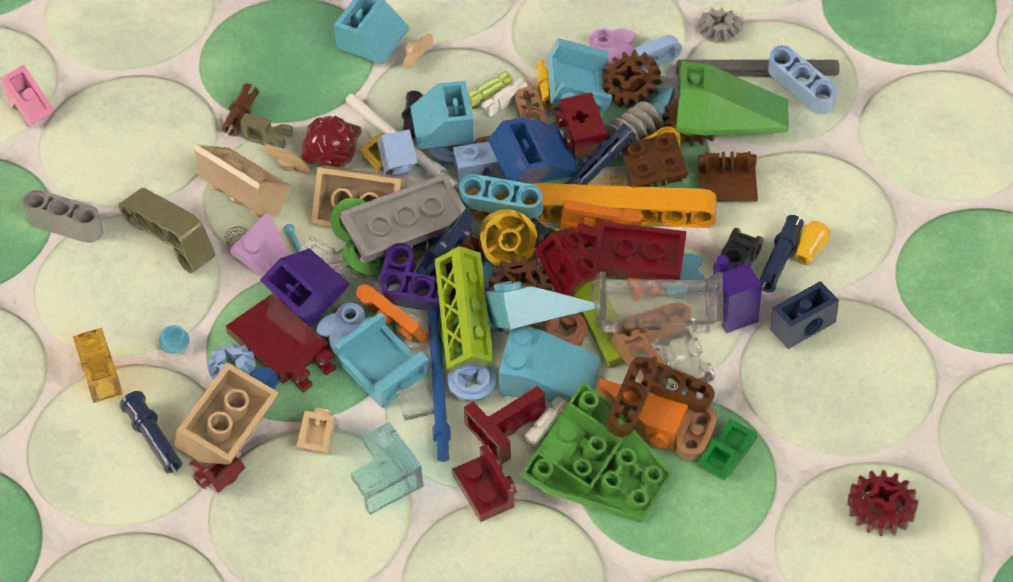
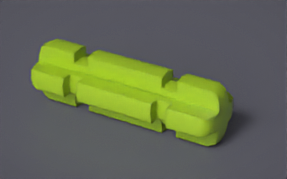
[468,71,513,108]

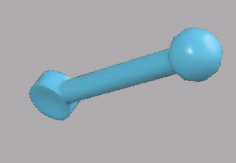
[284,224,302,252]

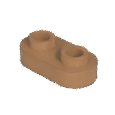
[676,407,717,461]

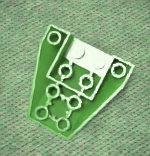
[676,61,789,136]
[520,382,672,523]

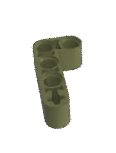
[119,187,215,274]

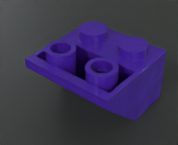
[260,248,351,327]

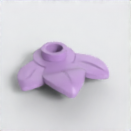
[589,28,636,67]

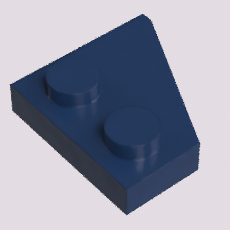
[415,208,475,275]

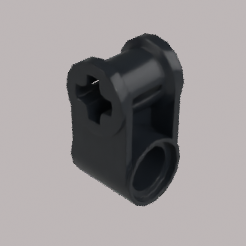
[721,227,763,269]

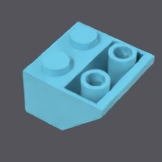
[334,0,409,65]
[411,81,474,149]

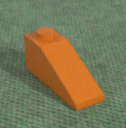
[598,378,688,452]

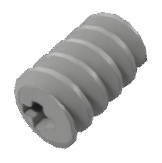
[605,101,664,158]

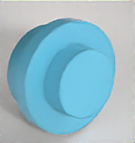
[159,325,189,354]

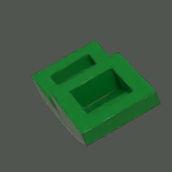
[697,419,758,480]

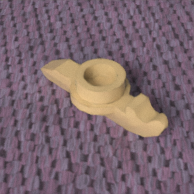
[403,34,434,69]
[264,144,311,174]

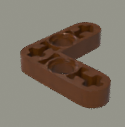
[606,356,715,437]

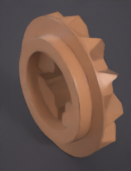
[540,313,588,346]

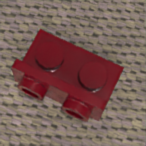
[534,228,601,297]
[452,444,517,522]

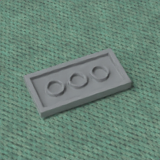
[341,173,471,263]

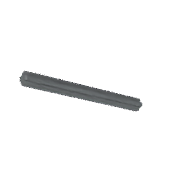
[676,59,840,76]

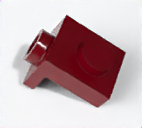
[189,457,246,493]

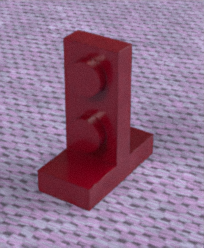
[463,386,546,464]

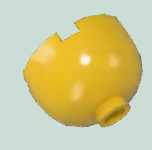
[478,209,537,267]

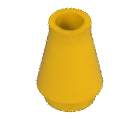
[794,221,831,265]

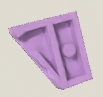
[230,212,291,277]

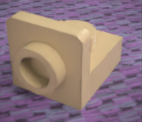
[297,408,339,454]

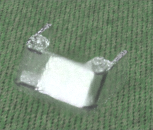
[592,272,723,333]

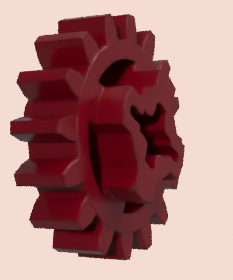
[847,470,918,536]

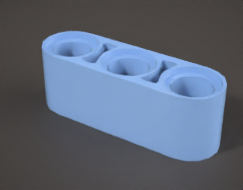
[768,45,836,114]

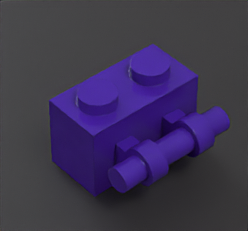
[711,255,762,334]

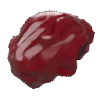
[301,116,357,167]

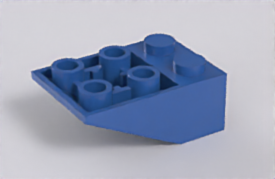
[488,117,579,184]

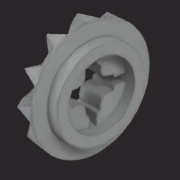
[698,7,741,42]

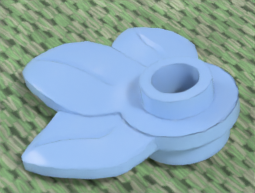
[316,303,365,354]

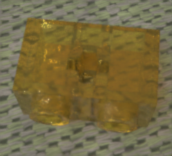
[73,327,122,403]

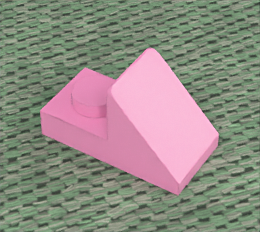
[0,65,55,127]

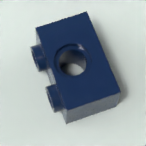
[770,281,839,349]

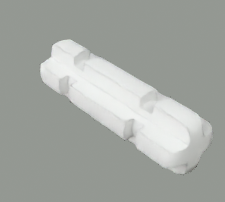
[481,78,528,117]
[525,396,568,448]

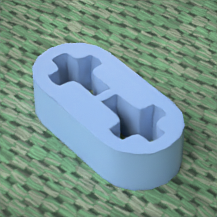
[635,35,682,71]

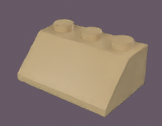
[194,145,292,218]
[311,165,408,227]
[174,362,279,464]

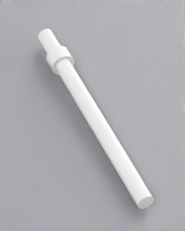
[346,93,459,191]

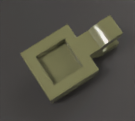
[241,113,294,149]

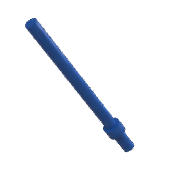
[427,309,451,462]

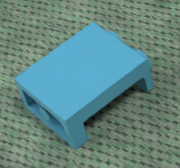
[547,38,612,117]
[335,312,429,408]

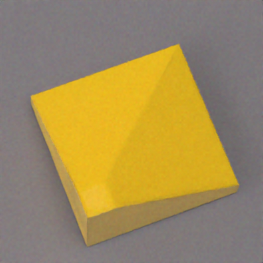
[359,133,383,171]

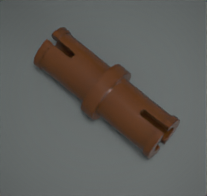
[221,83,259,136]

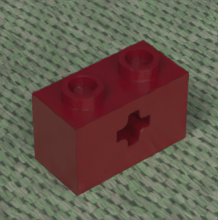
[556,92,607,159]

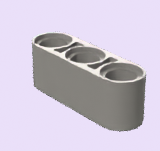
[22,190,103,243]

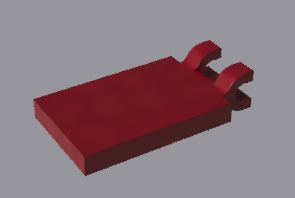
[577,221,687,284]
[226,294,336,393]

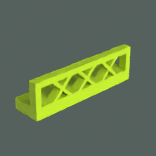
[435,246,494,371]

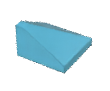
[643,86,674,116]

